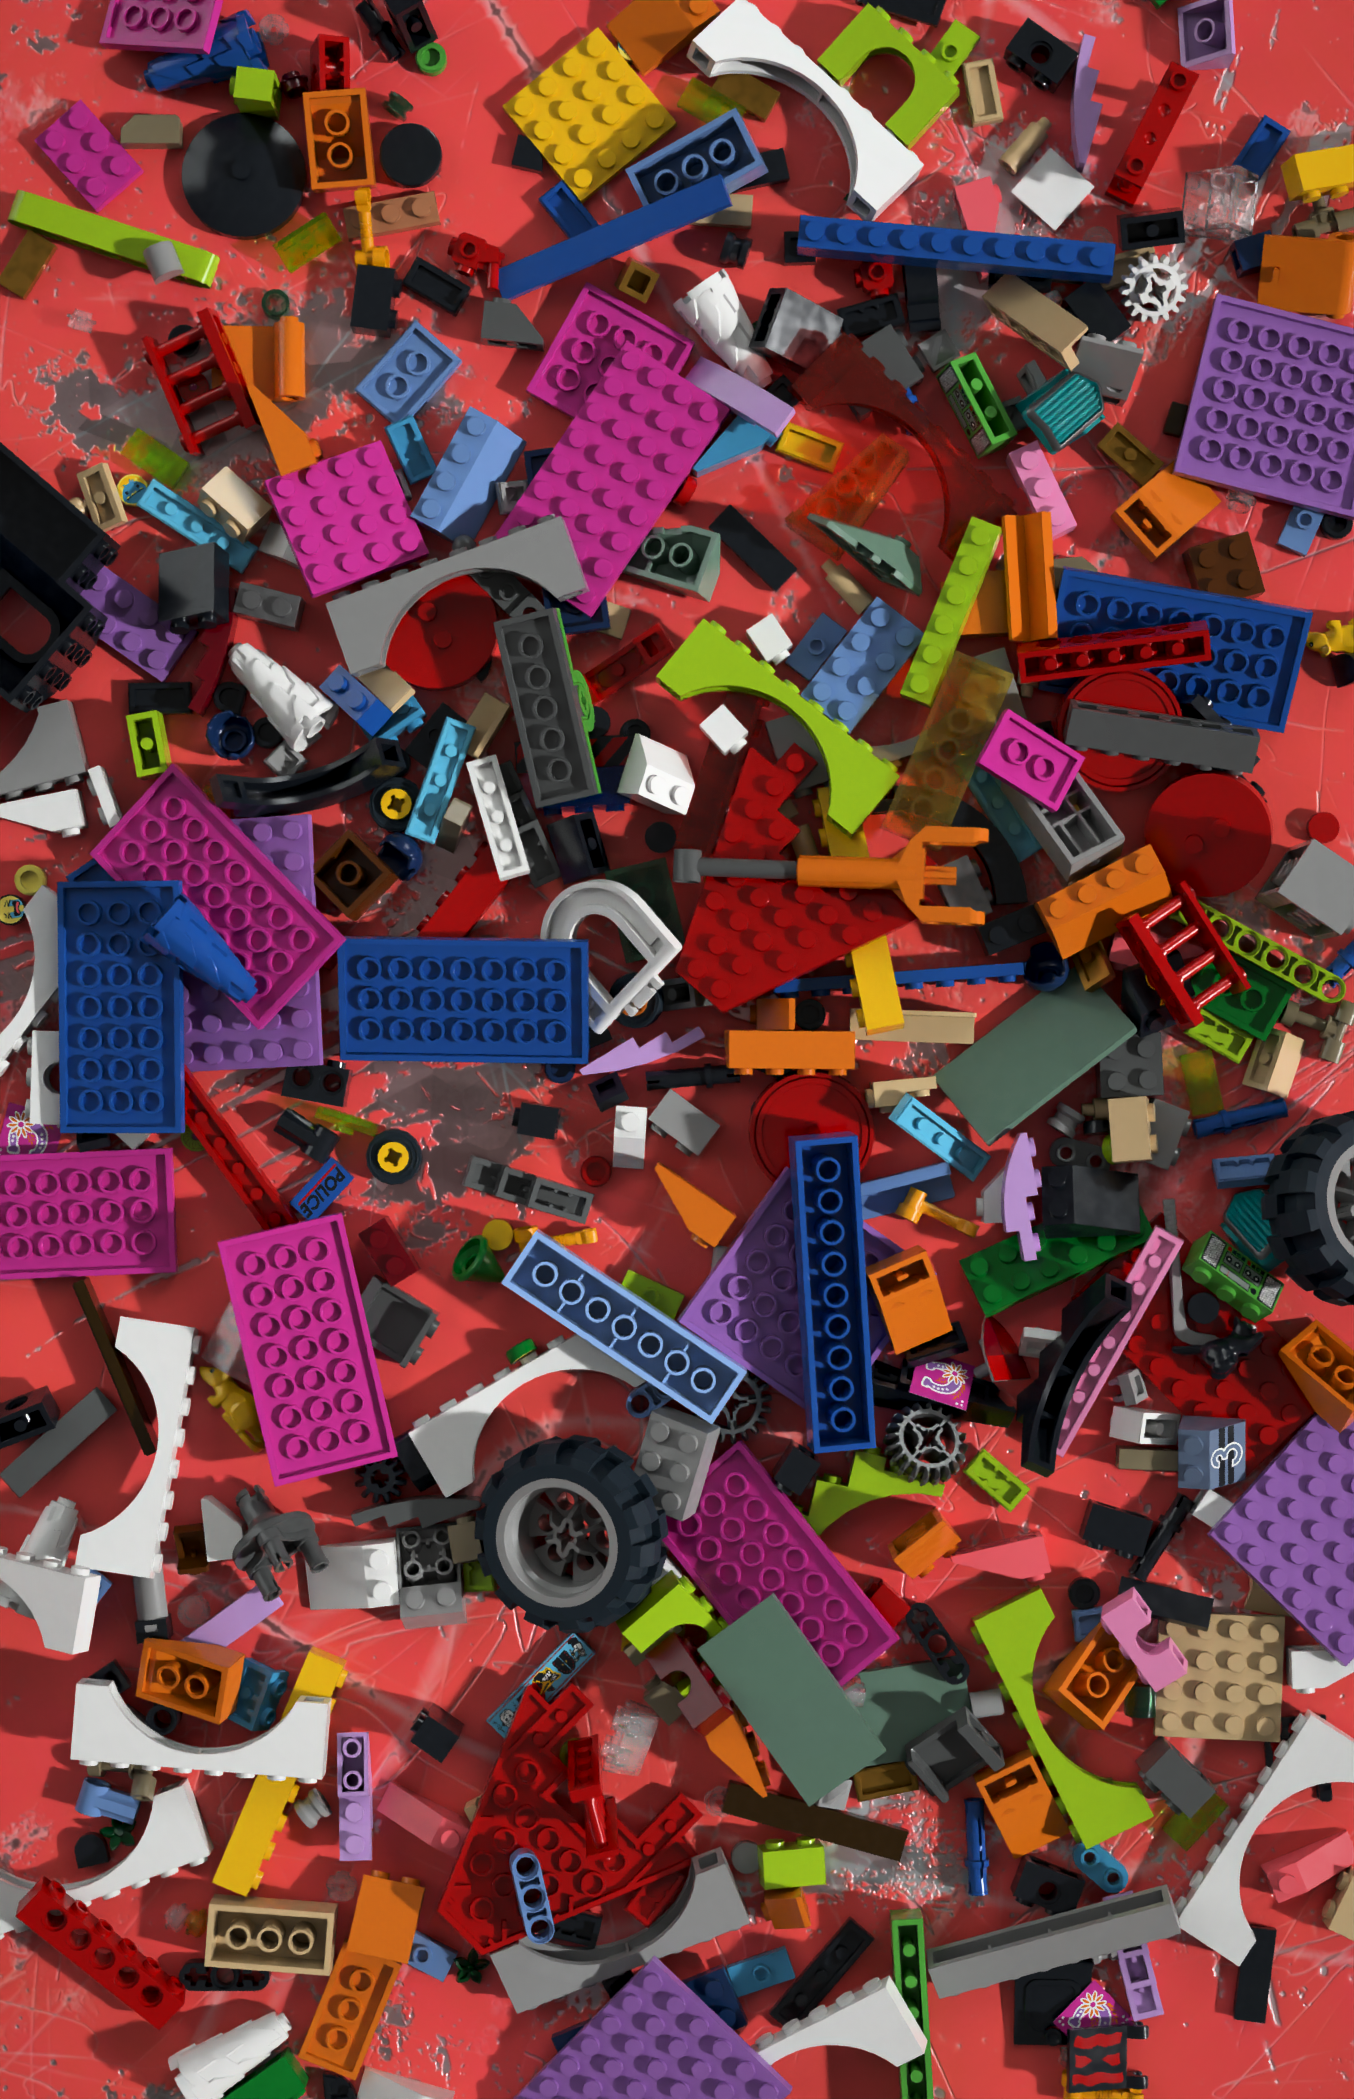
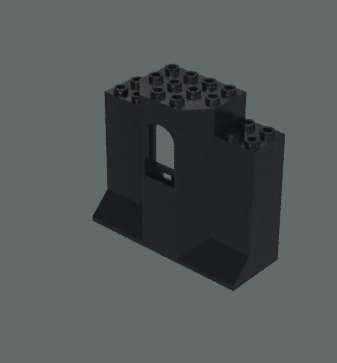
[0,442,121,713]

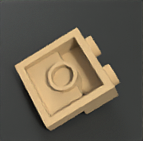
[864,1076,937,1113]

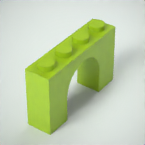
[817,3,960,150]
[616,1570,729,1698]

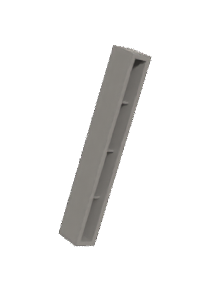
[926,1884,1181,1999]

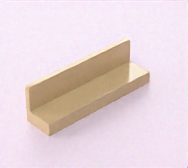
[982,274,1088,372]
[849,1008,977,1044]

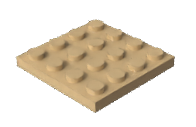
[1153,1612,1285,1742]

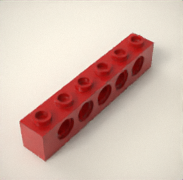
[1017,620,1212,684]
[15,1876,186,2030]

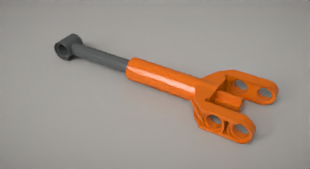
[672,826,989,926]

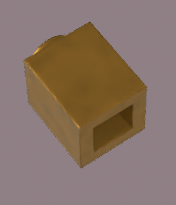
[614,256,660,303]

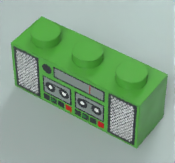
[936,352,1018,459]
[1181,1231,1284,1323]

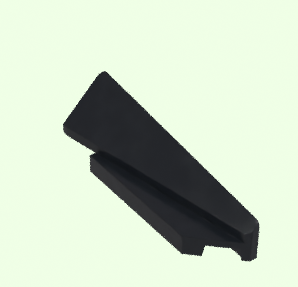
[871,1358,1016,1428]

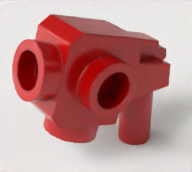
[447,232,505,291]
[853,261,894,299]

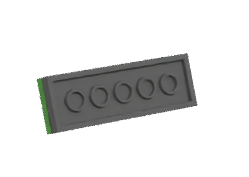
[493,608,602,808]

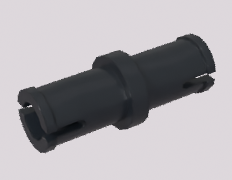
[355,0,406,63]

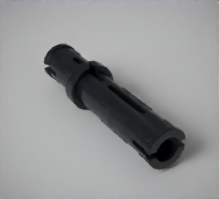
[646,1063,740,1091]
[1128,1492,1195,1582]

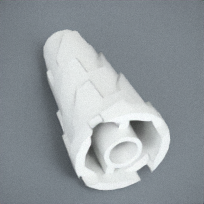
[673,268,773,389]
[228,643,339,752]
[0,1496,79,1619]
[168,2011,292,2099]

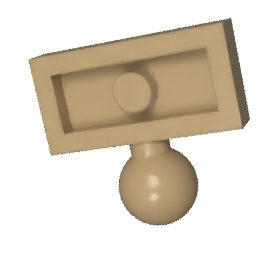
[68,463,128,532]

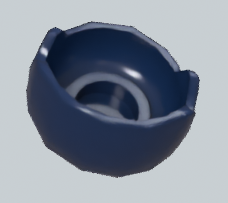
[206,710,255,760]
[378,832,423,881]
[1023,941,1070,992]

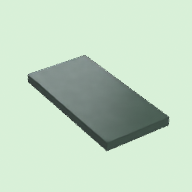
[933,966,1138,1147]
[697,1593,886,1807]
[842,1656,972,1766]

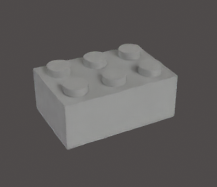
[634,1405,721,1521]

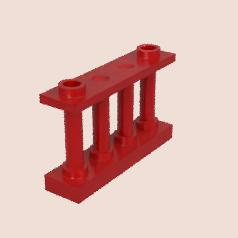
[1104,61,1199,208]
[141,307,262,457]
[1115,880,1251,1031]
[568,1734,619,1862]

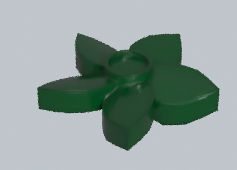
[99,1819,136,1851]
[453,1947,490,1983]

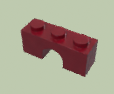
[645,1632,735,1736]

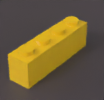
[1281,144,1354,204]

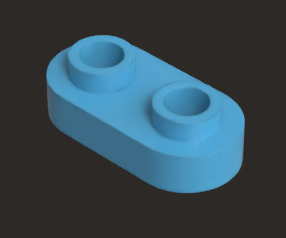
[1072,1841,1128,1893]

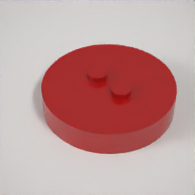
[386,566,499,691]
[1055,669,1182,792]
[1144,769,1273,897]
[748,1069,875,1183]

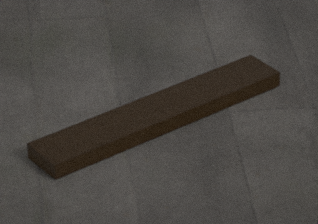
[72,1277,158,1456]
[721,1780,908,1862]

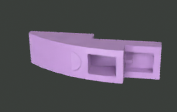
[1001,1132,1042,1262]
[337,1732,373,1861]

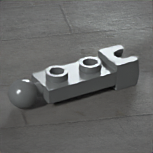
[452,535,545,618]

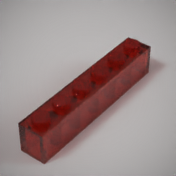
[674,691,770,858]

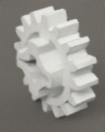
[1119,253,1188,324]

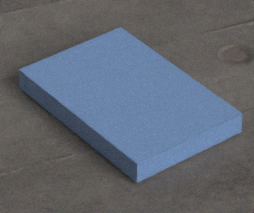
[354,320,463,424]

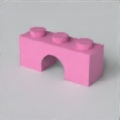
[1005,440,1077,540]
[1100,1586,1188,1693]

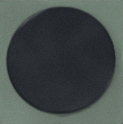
[380,123,442,189]

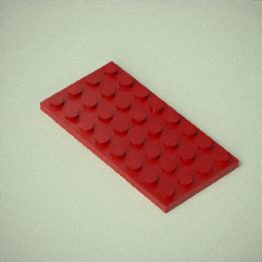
[1071,1212,1315,1477]

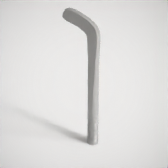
[1163,1198,1219,1345]

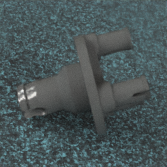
[232,1485,330,1602]

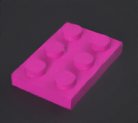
[34,99,144,213]
[975,709,1085,813]

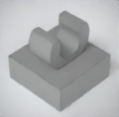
[1108,1367,1148,1406]

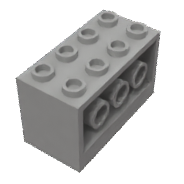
[1255,839,1354,941]

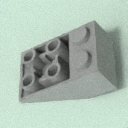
[1071,333,1144,407]
[396,1522,467,1629]

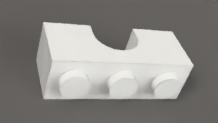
[25,1030,60,1125]

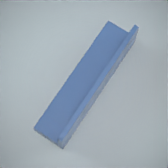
[860,1161,955,1220]

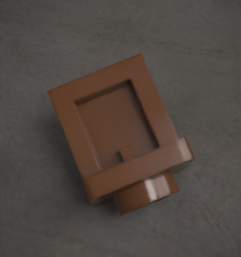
[173,1523,210,1575]

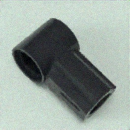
[274,1108,341,1164]

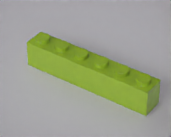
[900,516,1003,708]

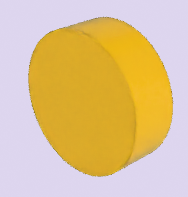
[482,1219,514,1251]

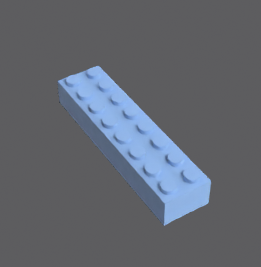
[501,1229,747,1424]

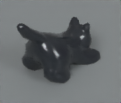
[1171,1316,1265,1380]

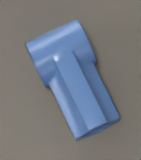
[75,1777,141,1825]

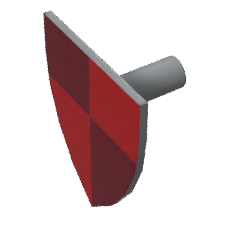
[973,1316,1031,1382]

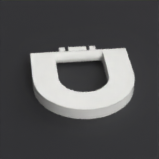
[540,879,682,1034]

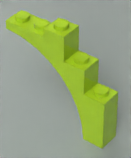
[793,1446,945,1536]

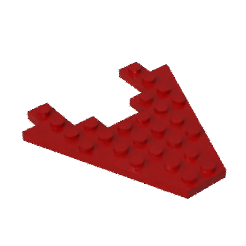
[675,742,938,1013]
[437,1681,703,1955]

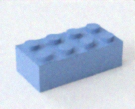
[625,108,769,207]
[800,596,924,735]

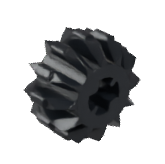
[355,1457,408,1503]

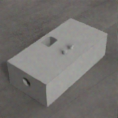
[1001,772,1125,883]

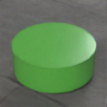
[415,42,447,76]

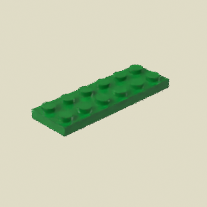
[959,1206,1153,1318]

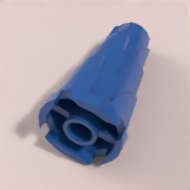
[144,9,269,92]
[139,892,258,1003]

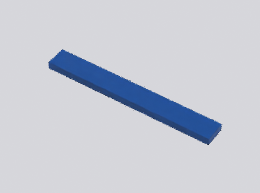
[498,174,733,300]

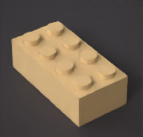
[204,1894,338,1976]

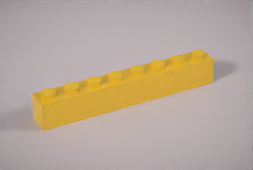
[812,786,904,1036]
[212,1646,349,1897]

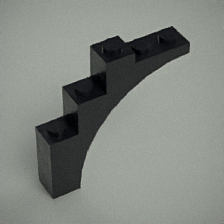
[1016,1273,1132,1478]

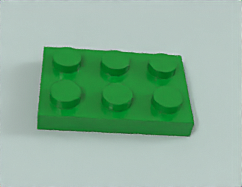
[1191,951,1296,1042]

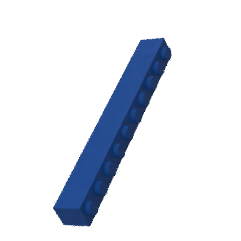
[797,215,1116,284]

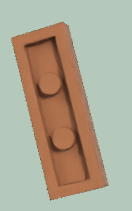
[343,191,441,242]

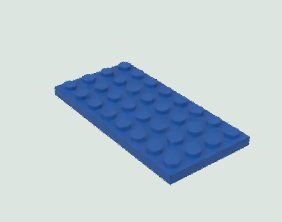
[1038,566,1313,733]
[57,880,185,1133]
[337,936,589,1064]

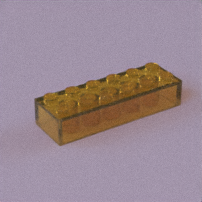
[880,650,1014,853]

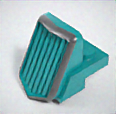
[1015,368,1105,455]
[1220,1188,1285,1273]

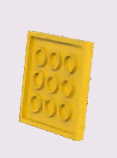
[502,27,677,204]

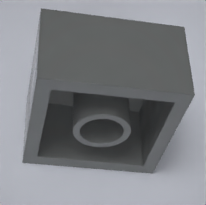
[1095,1032,1164,1098]
[1136,1736,1216,1818]

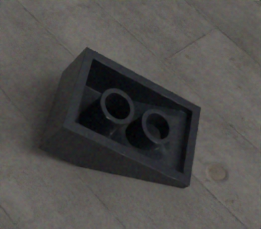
[1041,1165,1141,1239]

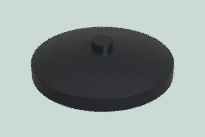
[182,113,307,240]

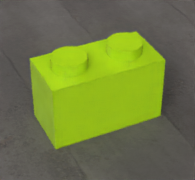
[229,66,282,121]
[126,710,172,781]
[757,1836,826,1890]

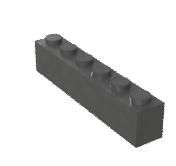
[1063,699,1260,775]

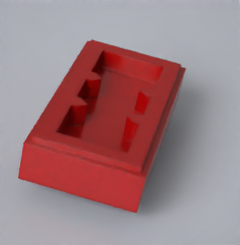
[623,1871,687,1929]

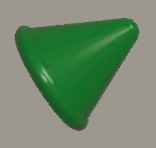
[452,1235,505,1283]

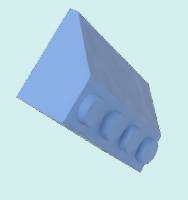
[410,406,527,543]

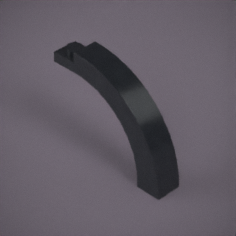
[209,737,406,817]
[871,786,1028,906]

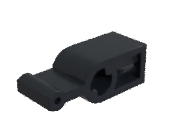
[902,265,941,334]

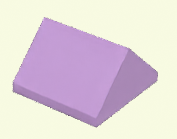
[1177,0,1236,70]

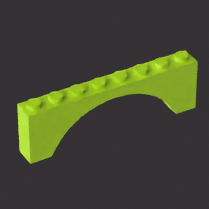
[656,618,900,839]
[970,1585,1154,1850]

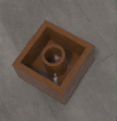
[1182,531,1265,599]
[313,829,400,921]

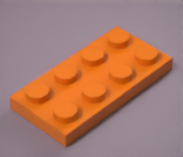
[298,1938,402,2081]

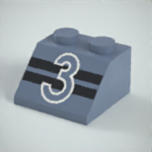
[1178,1415,1246,1490]

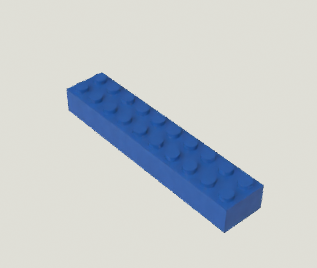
[788,1131,876,1454]

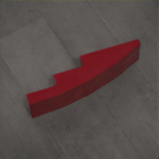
[188,587,238,717]

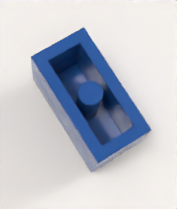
[319,664,393,737]

